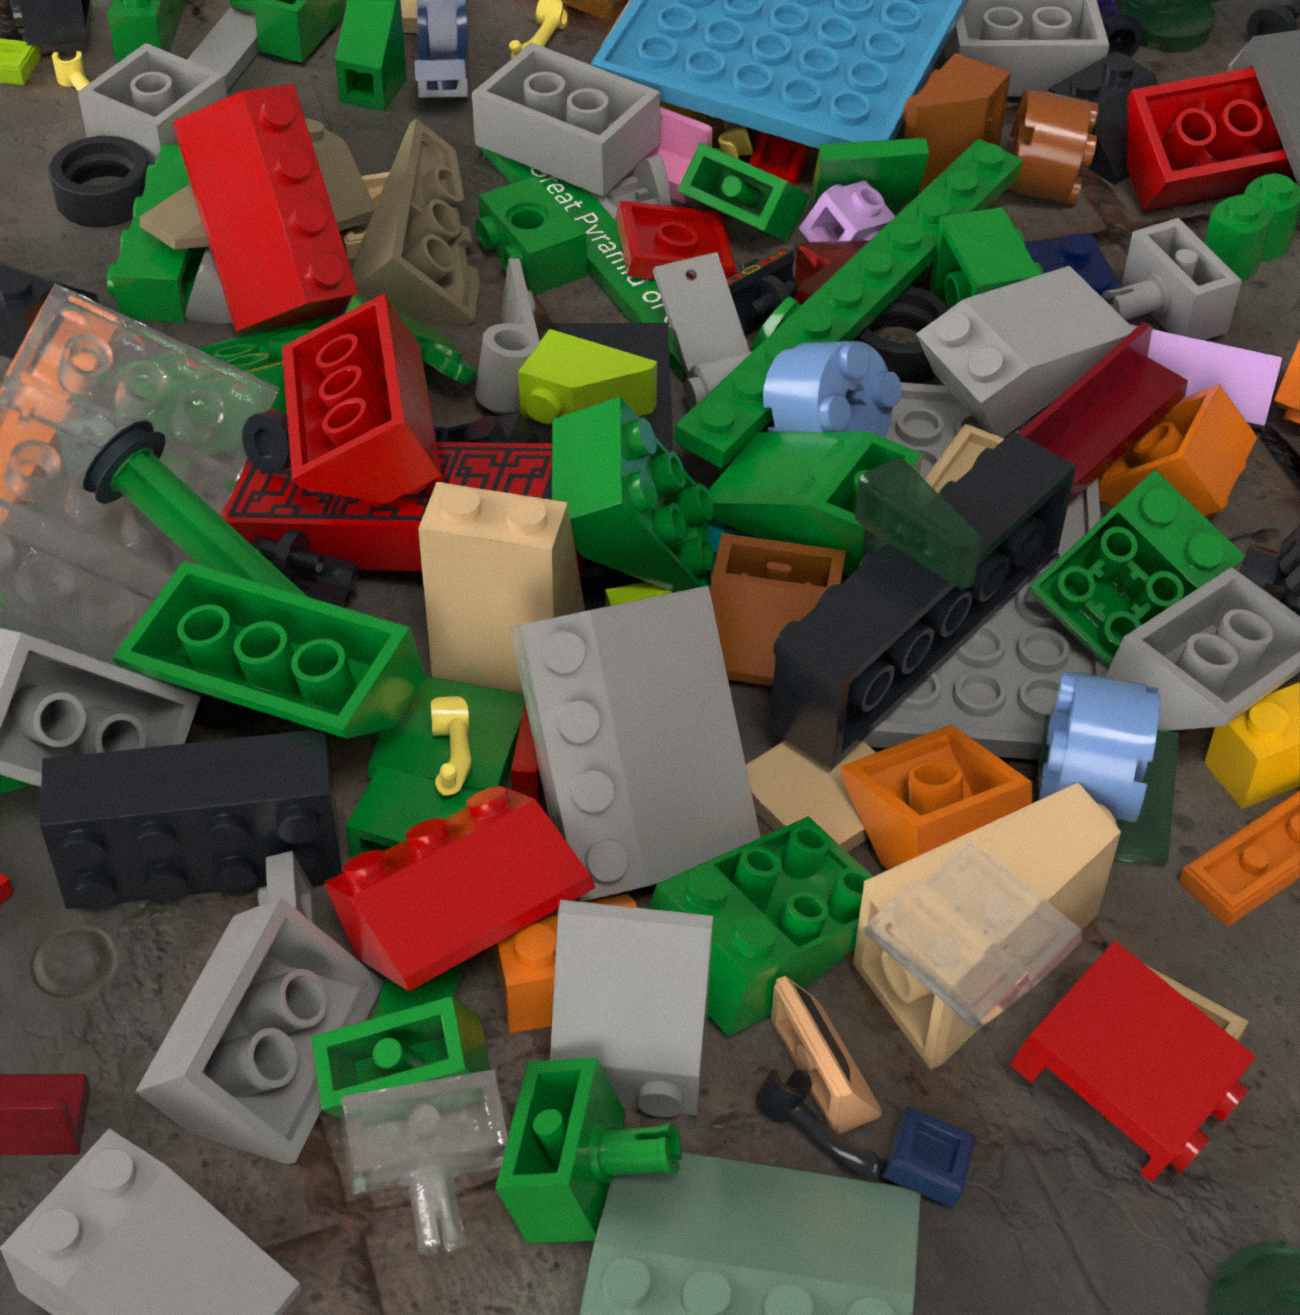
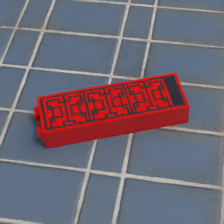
[220,442,587,576]

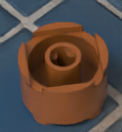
[1005,89,1098,206]

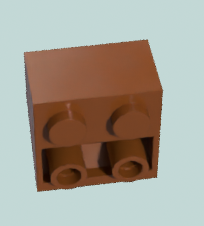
[902,53,1011,192]
[710,533,846,686]

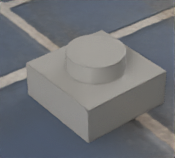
[258,851,316,925]

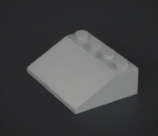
[509,586,761,902]

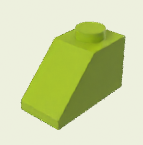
[518,329,657,426]

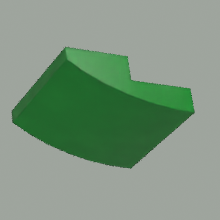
[367,676,525,791]

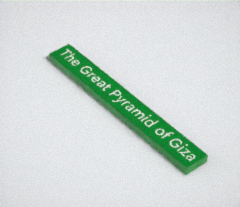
[479,146,687,381]

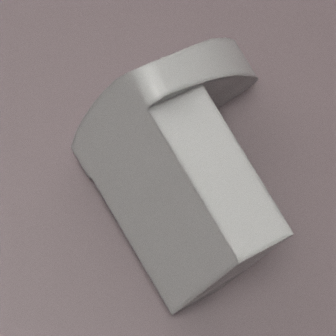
[590,154,671,222]
[185,246,233,324]

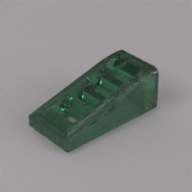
[855,457,981,590]

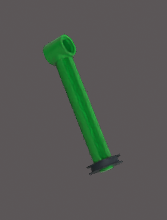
[82,420,308,597]

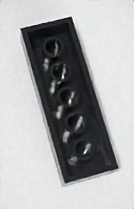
[769,431,1076,770]

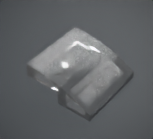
[863,838,1082,1030]

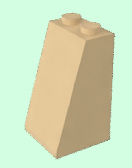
[418,482,585,694]
[853,782,1121,1070]

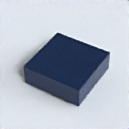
[883,1106,977,1208]

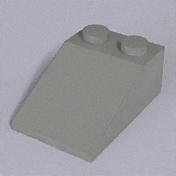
[916,266,1134,438]
[550,900,714,1117]
[0,1128,301,1315]

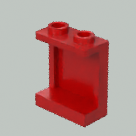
[1009,940,1256,1183]

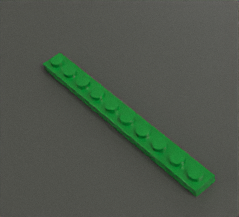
[673,138,1023,469]

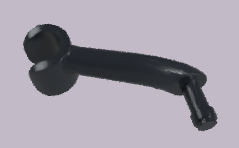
[756,1069,888,1182]

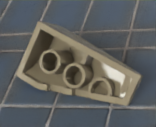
[139,118,375,250]
[352,118,480,326]

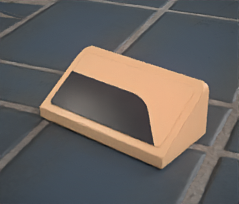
[771,976,882,1134]

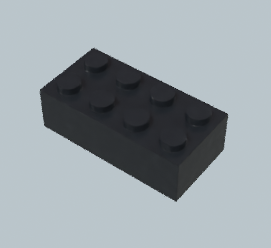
[40,730,342,909]

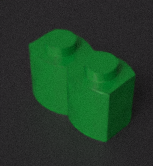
[1204,173,1300,282]

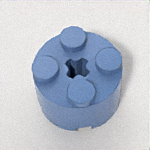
[763,341,901,438]
[1037,671,1160,822]

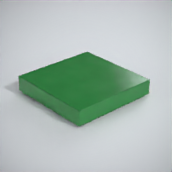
[808,138,929,216]

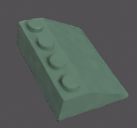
[579,1152,921,1315]

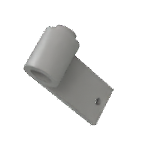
[653,252,753,410]
[475,258,540,415]

